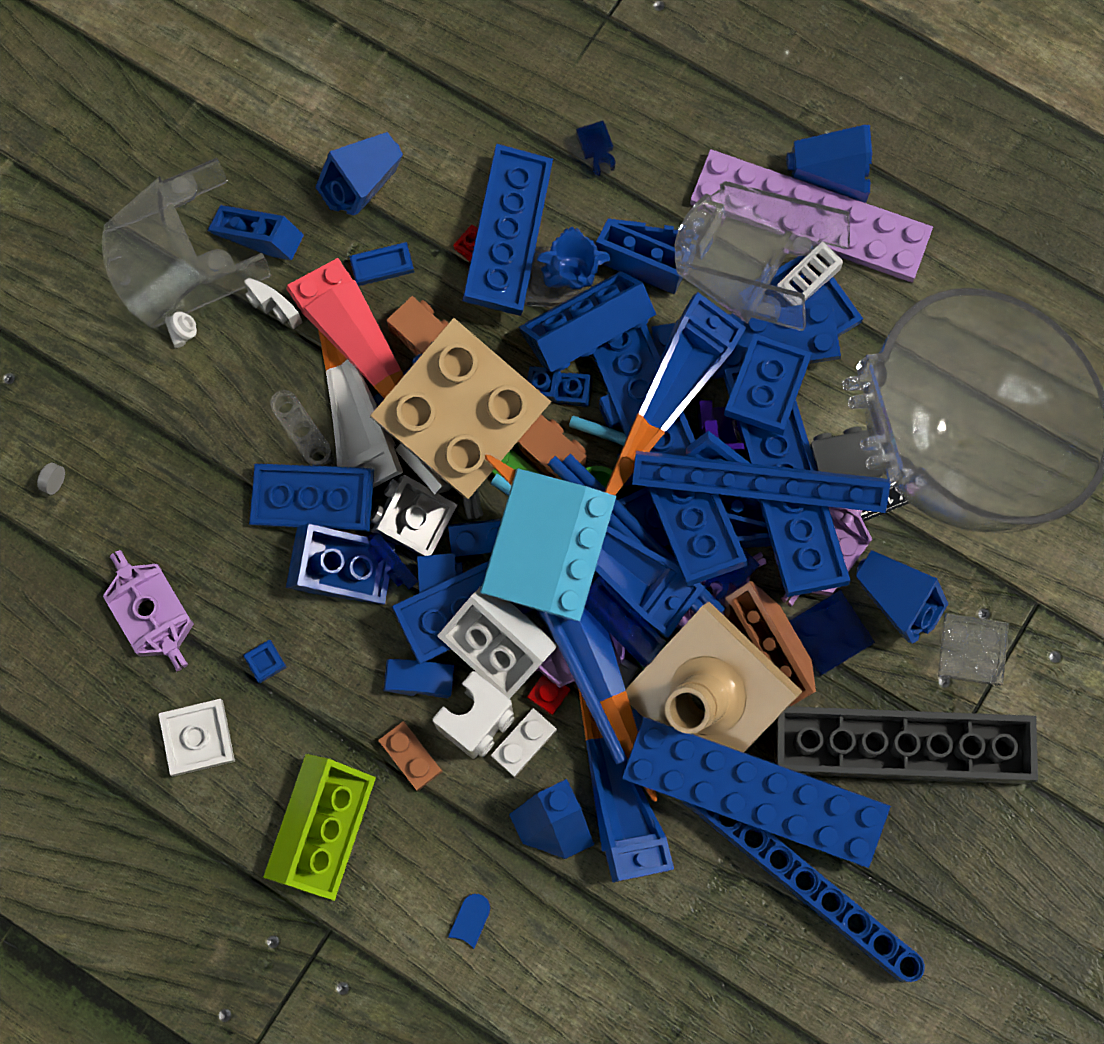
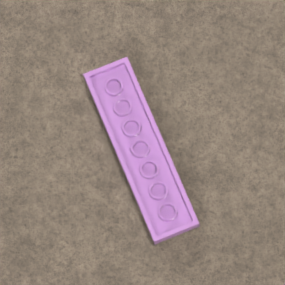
[690,149,933,283]

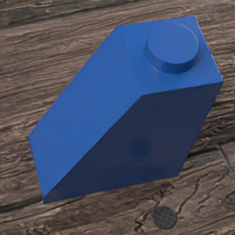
[786,125,872,203]
[315,132,403,215]
[856,550,948,644]
[509,779,594,859]

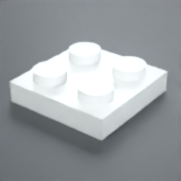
[158,699,235,776]

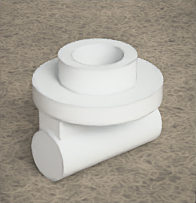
[165,311,197,348]

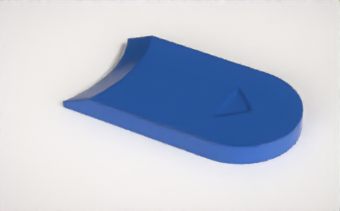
[448,894,490,949]

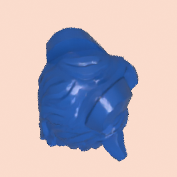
[537,227,610,289]

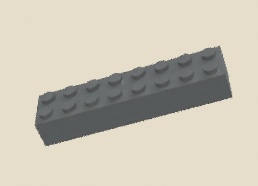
[773,706,1038,785]

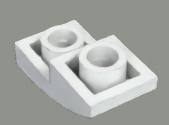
[244,278,303,329]

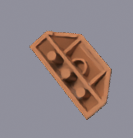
[724,581,816,706]

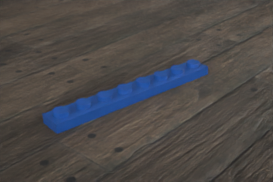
[632,451,891,513]

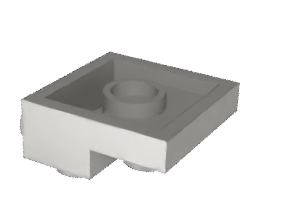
[370,475,457,556]

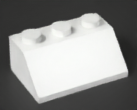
[437,586,557,699]

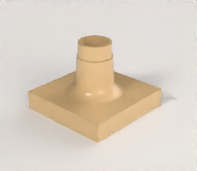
[625,602,803,752]

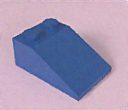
[286,524,396,605]

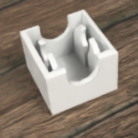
[433,671,515,759]

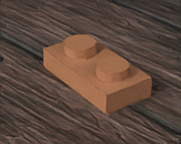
[378,721,442,792]

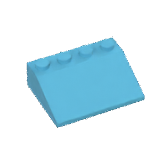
[480,468,616,621]

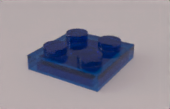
[789,590,875,676]

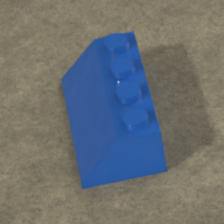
[518,271,657,372]

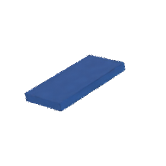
[249,464,374,531]

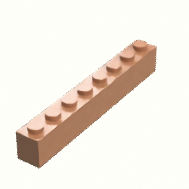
[387,296,587,480]

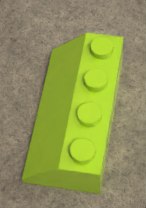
[263,754,376,901]

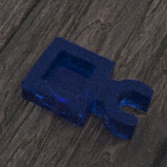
[576,120,615,176]
[704,548,760,601]

